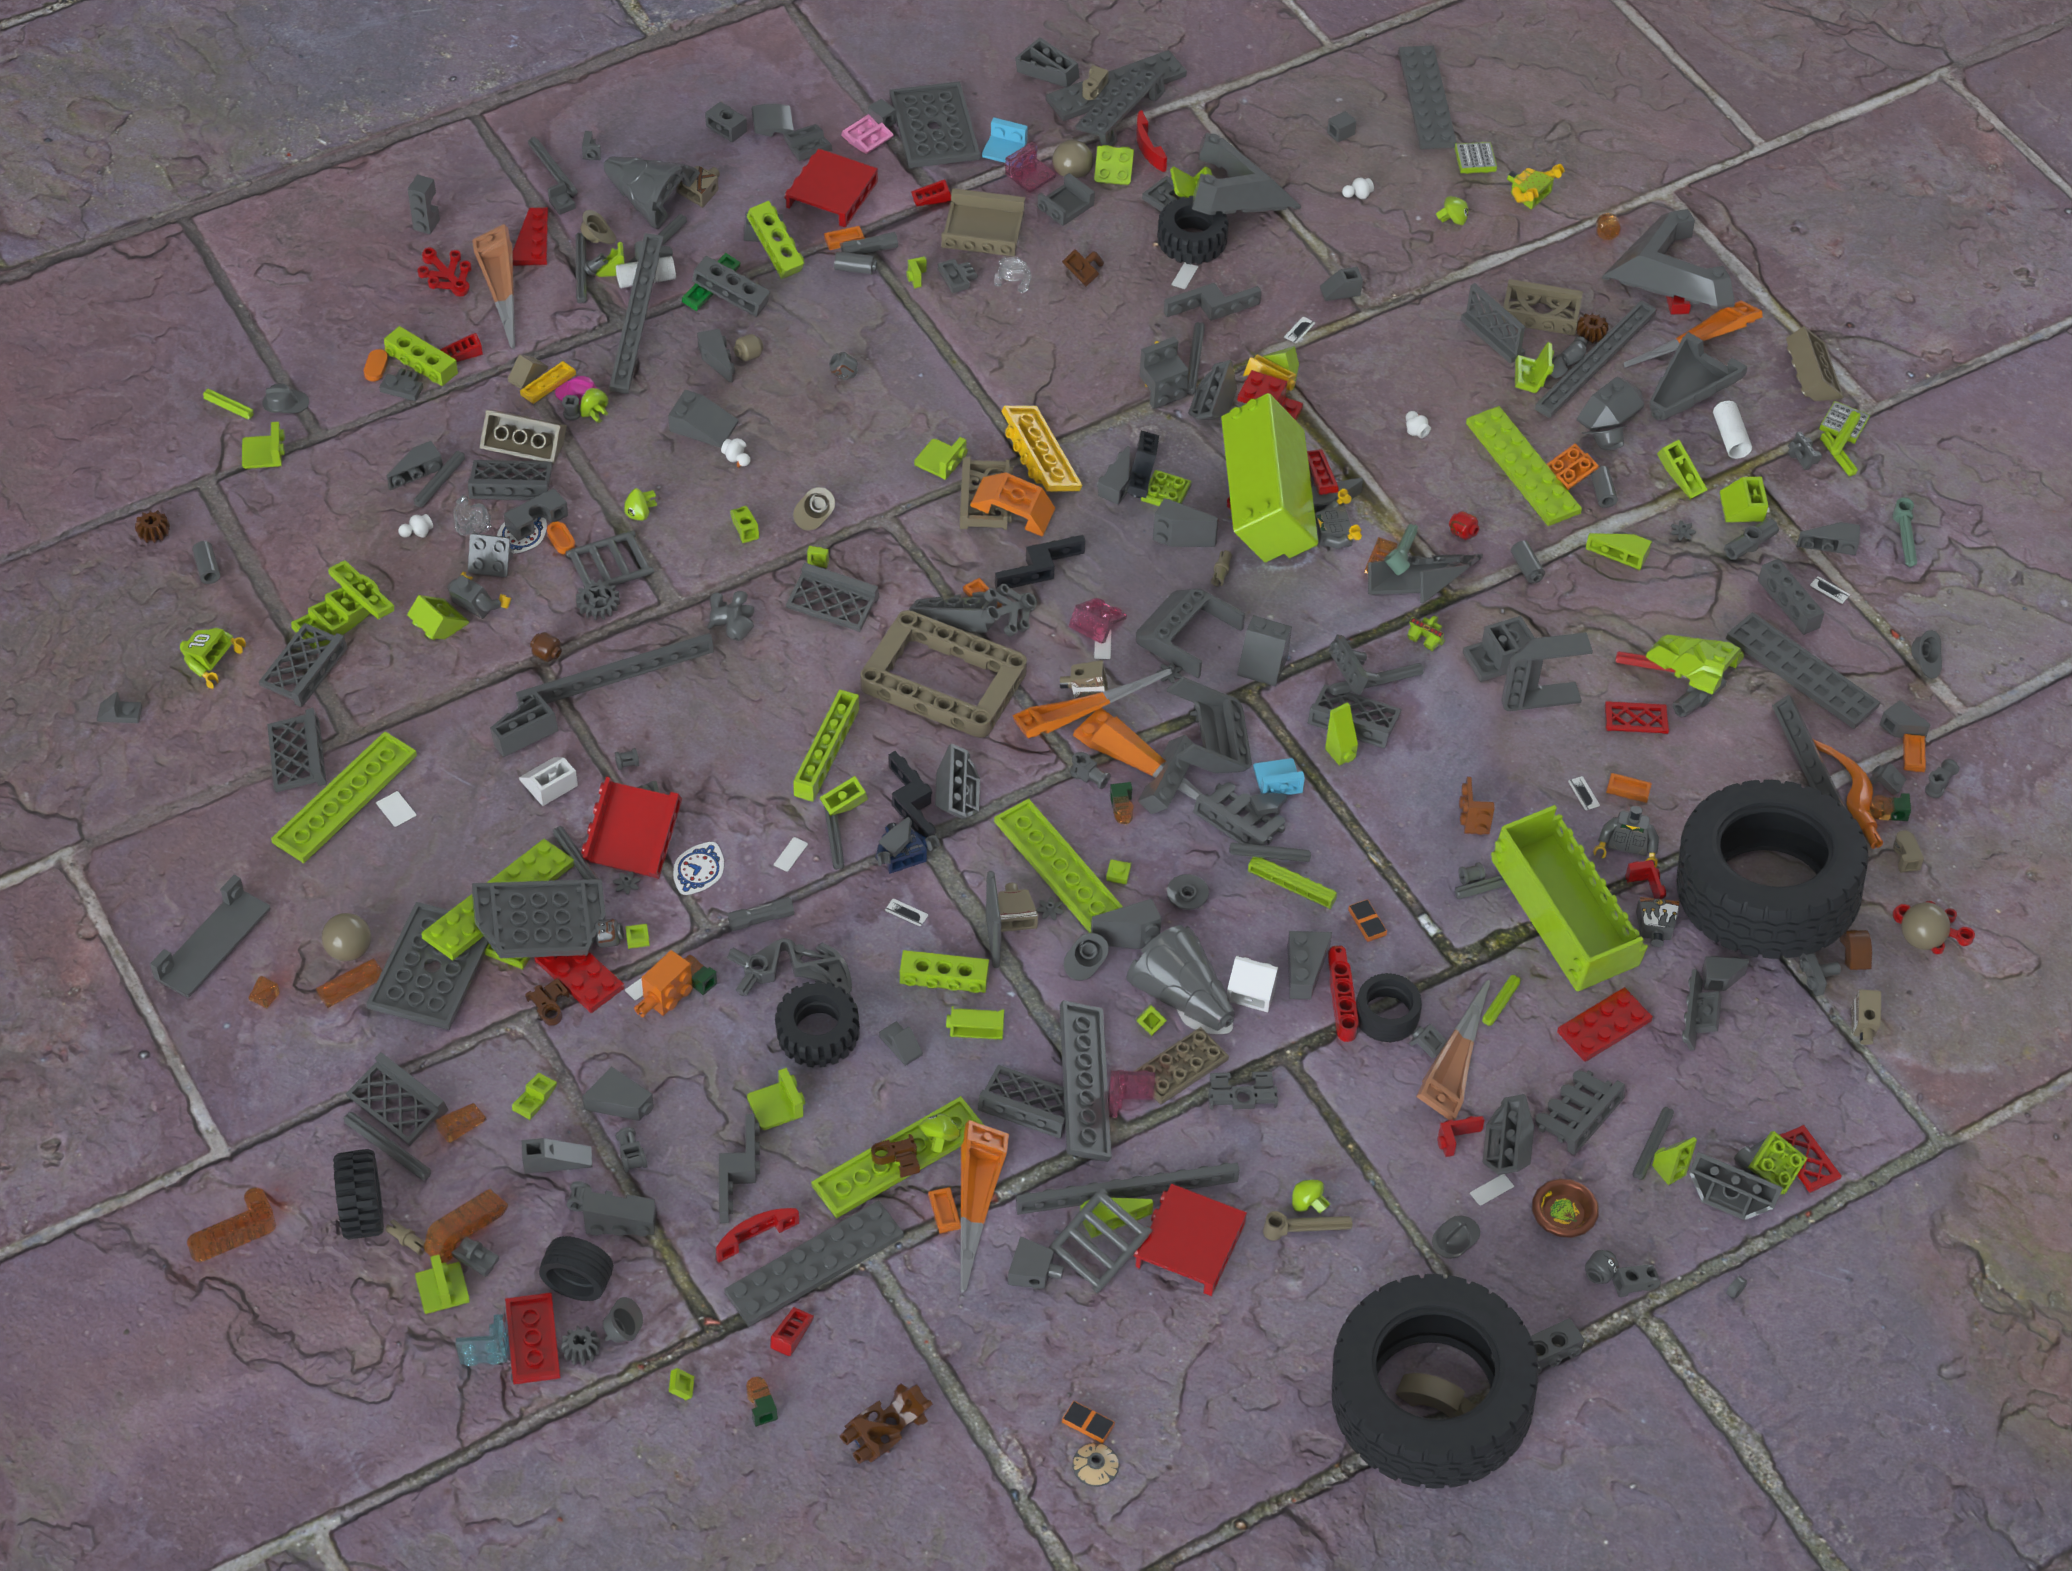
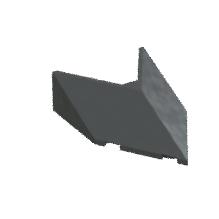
[1368,554,1483,604]

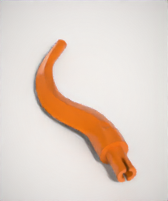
[1813,739,1883,849]

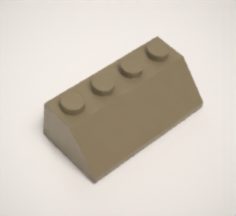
[1786,326,1844,401]
[480,410,567,464]

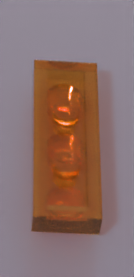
[316,958,382,1008]

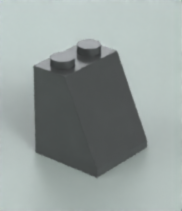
[1237,615,1292,687]

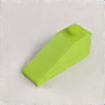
[1657,440,1707,499]
[1585,533,1652,570]
[1325,702,1358,766]
[1652,1137,1697,1185]
[1080,1198,1154,1239]

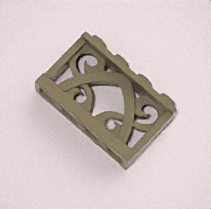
[1502,279,1583,336]
[960,457,1013,530]

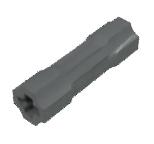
[840,232,898,254]
[727,897,794,931]

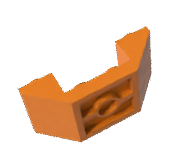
[970,472,1055,537]

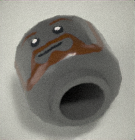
[829,352,858,380]
[594,918,624,948]

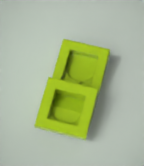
[512,1073,557,1120]

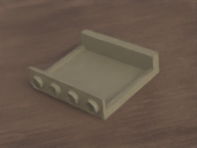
[941,188,1025,257]

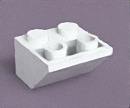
[519,757,578,806]
[1227,956,1278,1012]

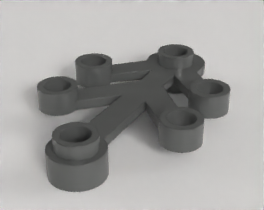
[981,584,1037,637]

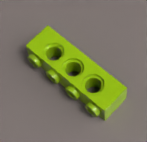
[746,201,804,279]
[384,326,458,386]
[900,950,989,993]

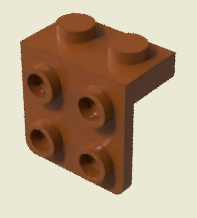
[1459,776,1495,835]

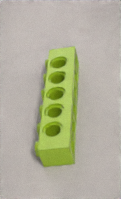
[793,689,859,802]

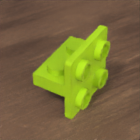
[415,1255,470,1314]

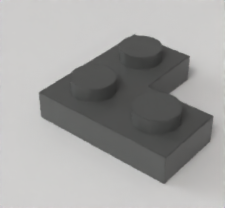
[1142,176,1178,211]

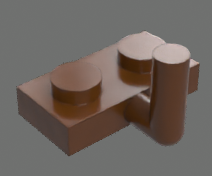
[1062,249,1104,287]

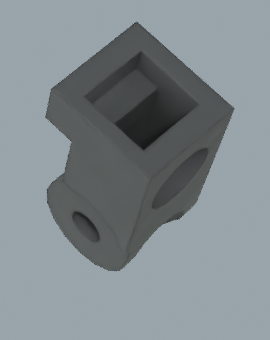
[1612,1265,1661,1297]

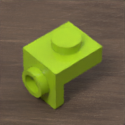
[906,257,927,289]

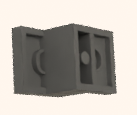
[1139,336,1189,409]
[1463,616,1535,682]

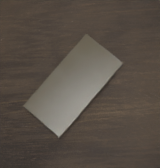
[1133,1027,1229,1105]

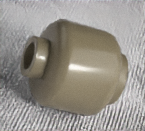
[734,334,763,361]

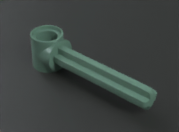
[1892,497,1917,567]
[1384,524,1418,575]

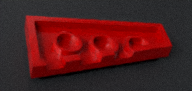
[512,207,548,266]

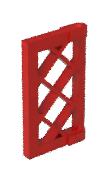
[1605,701,1669,734]
[1780,1125,1842,1193]

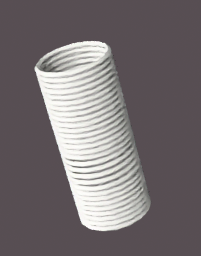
[616,256,676,289]
[1713,401,1752,459]

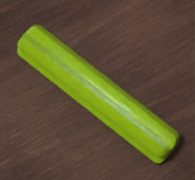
[203,389,254,419]
[1829,411,1861,456]
[1820,431,1858,477]
[1482,975,1521,1026]

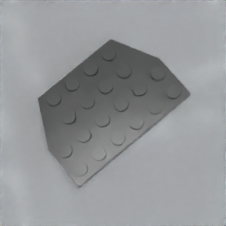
[472,879,606,958]

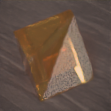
[249,976,280,1008]

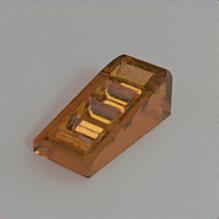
[1364,537,1397,573]
[435,1103,487,1143]

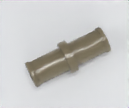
[1211,550,1232,587]
[385,1219,429,1256]

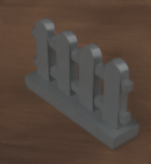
[1193,782,1285,846]
[1535,1070,1625,1155]

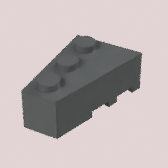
[1015,37,1080,87]
[490,690,558,757]
[1287,931,1332,1000]
[583,1187,656,1236]

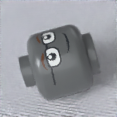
[1585,1250,1619,1284]

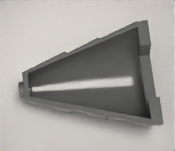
[604,156,700,230]
[1650,332,1747,420]
[1126,925,1235,1031]

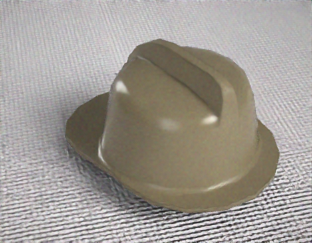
[580,210,616,244]
[793,487,835,530]

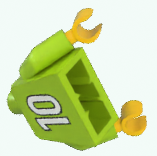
[180,627,246,689]

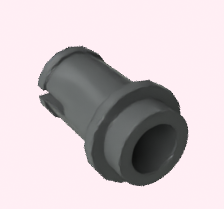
[584,253,608,275]

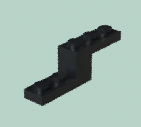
[1127,430,1160,498]
[995,535,1085,589]
[888,751,936,837]

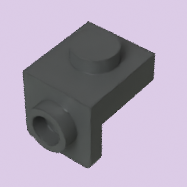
[1870,762,1907,795]

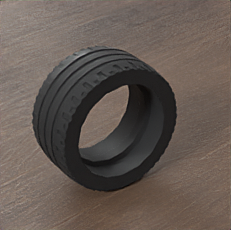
[1356,973,1422,1043]
[539,1236,614,1301]

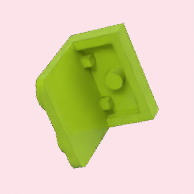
[1094,145,1134,185]
[1170,166,1212,198]
[1515,342,1554,393]
[242,422,285,469]
[914,437,968,480]
[747,1068,806,1130]

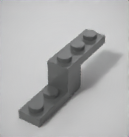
[1164,283,1261,321]
[719,1114,760,1223]

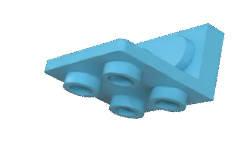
[982,117,1028,165]
[1253,758,1305,795]

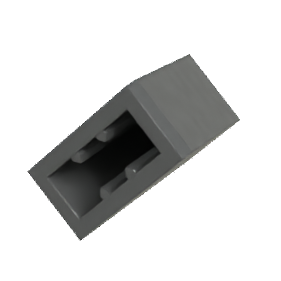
[582,1066,654,1121]

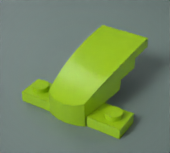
[291,560,394,649]

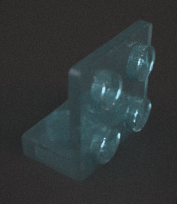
[456,1314,508,1366]

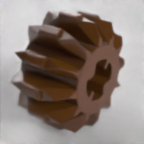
[1576,312,1609,344]
[135,510,170,543]

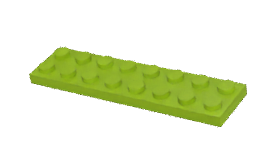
[1466,406,1582,526]
[271,731,417,863]
[994,798,1123,933]
[422,839,575,960]
[811,1096,984,1219]

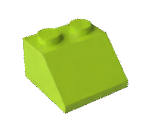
[407,595,469,640]

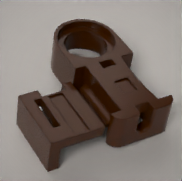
[525,979,570,1026]
[871,1134,920,1178]

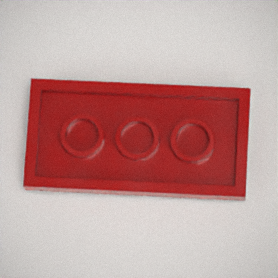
[534,952,624,1013]
[1557,987,1653,1062]
[505,1292,561,1385]

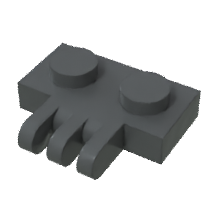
[938,259,978,293]
[379,368,423,401]

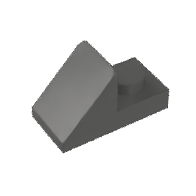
[97,692,142,723]
[879,1021,923,1066]

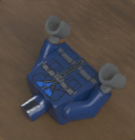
[875,823,940,874]

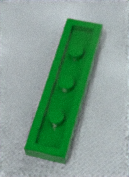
[682,253,741,311]

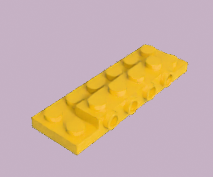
[1001,406,1083,492]

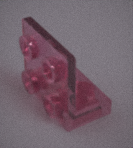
[1005,141,1056,193]
[1068,598,1127,644]
[1108,1070,1155,1118]

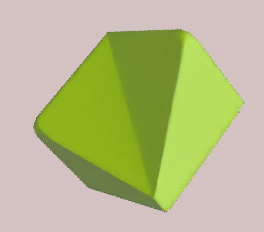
[1135,1004,1167,1036]

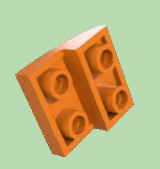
[1546,443,1599,490]

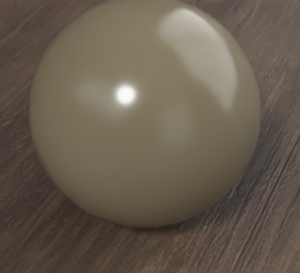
[1052,140,1093,178]
[1901,902,1950,950]
[321,913,371,962]

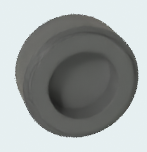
[1726,1276,1747,1299]

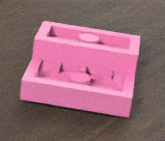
[841,114,894,154]

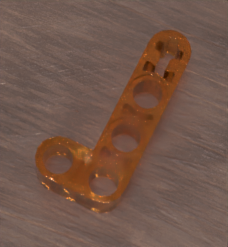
[187,1187,276,1262]
[424,1189,508,1264]

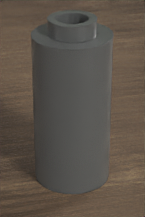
[834,251,877,275]
[1590,466,1618,508]
[192,541,220,584]
[1511,541,1545,583]

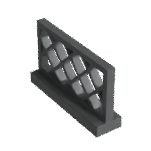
[1460,283,1525,364]
[468,460,552,500]
[786,562,879,632]
[259,623,348,707]
[1307,684,1401,749]
[267,708,327,792]
[346,1052,448,1146]
[978,1065,1065,1139]

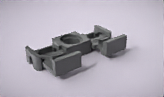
[1208,1071,1278,1110]

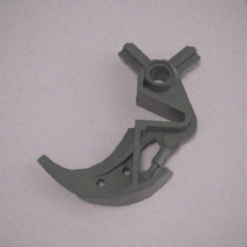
[727,938,852,1019]

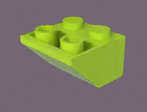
[1719,477,1768,522]

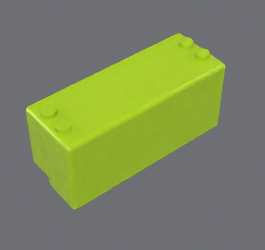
[1221,393,1318,563]
[1491,805,1648,991]

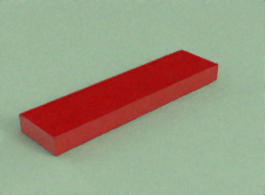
[1307,449,1339,495]

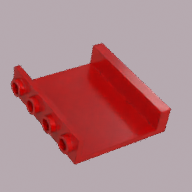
[784,149,878,228]
[581,777,682,879]
[1134,1184,1247,1296]

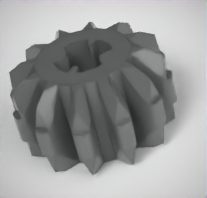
[561,1325,601,1366]

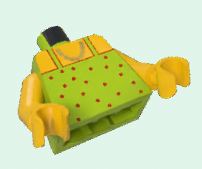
[1507,164,1565,210]

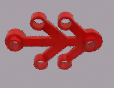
[418,247,471,297]
[1892,901,1975,954]

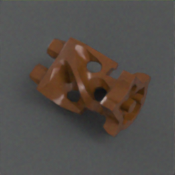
[839,1383,933,1464]

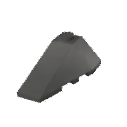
[909,592,997,634]

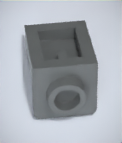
[582,131,601,161]
[548,182,576,215]
[1409,1024,1447,1059]

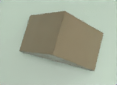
[508,355,548,389]

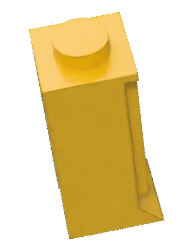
[1242,354,1296,393]

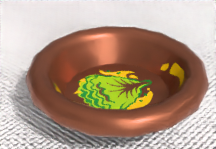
[1532,1179,1599,1238]

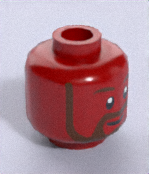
[1449,511,1479,540]

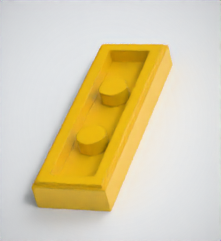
[520,361,576,404]

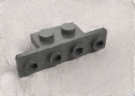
[1682,969,1722,1051]

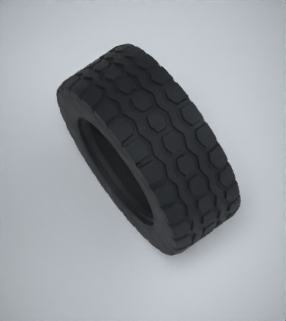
[1676,779,1868,959]
[1332,1274,1539,1489]

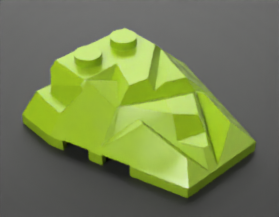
[1646,635,1744,695]

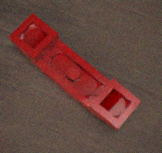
[1136,111,1167,172]
[716,1208,799,1263]

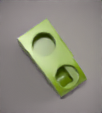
[730,506,759,543]

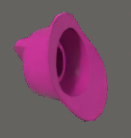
[555,376,598,405]

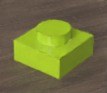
[807,546,829,568]
[1106,859,1131,885]
[625,924,650,949]
[669,1368,694,1400]

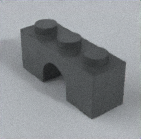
[408,174,440,234]
[504,488,568,541]

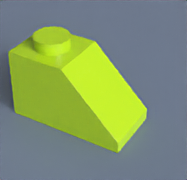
[819,776,868,816]

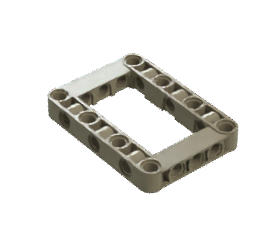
[860,610,1027,738]

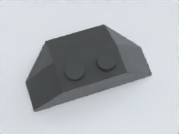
[1188,360,1237,420]
[1577,376,1644,431]
[935,743,980,819]
[1482,1094,1534,1175]
[1689,1152,1783,1220]

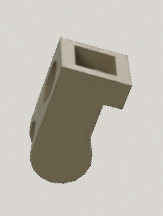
[1082,65,1109,100]
[1893,830,1924,873]

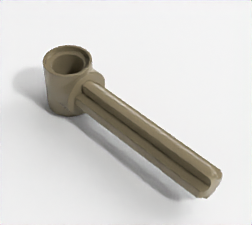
[1263,1211,1353,1241]

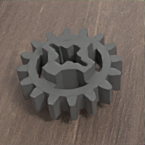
[576,579,620,620]

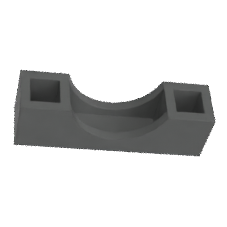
[1138,735,1194,814]

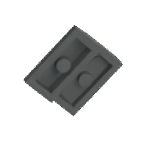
[751,104,794,137]
[783,124,832,161]

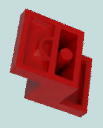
[1237,370,1303,421]

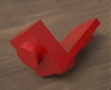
[1625,860,1666,899]
[1437,1116,1485,1157]

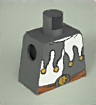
[1636,897,1680,947]

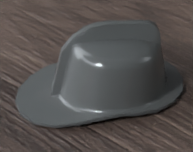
[262,383,309,413]
[1582,426,1627,450]
[1911,630,1942,679]
[1063,933,1109,981]
[1432,1215,1480,1259]
[603,1297,643,1343]

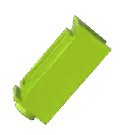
[946,1006,1004,1040]

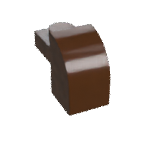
[1840,930,1872,970]

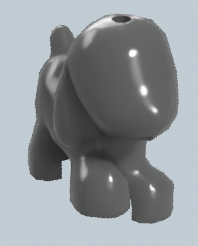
[707,591,754,641]

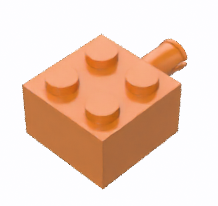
[634,950,693,1017]

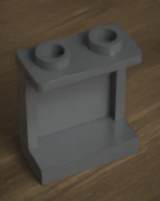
[1037,173,1095,226]

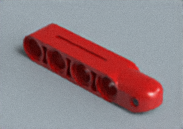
[1328,945,1359,1042]

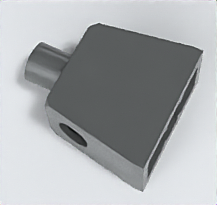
[1008,1237,1064,1289]

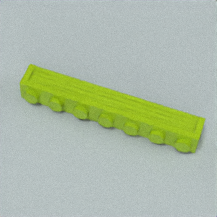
[1248,857,1337,909]

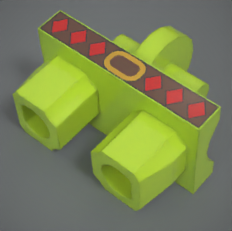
[1407,615,1445,651]

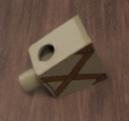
[676,166,720,208]

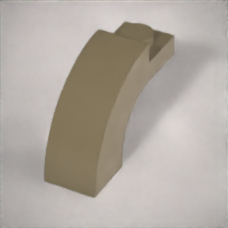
[1395,1373,1476,1418]

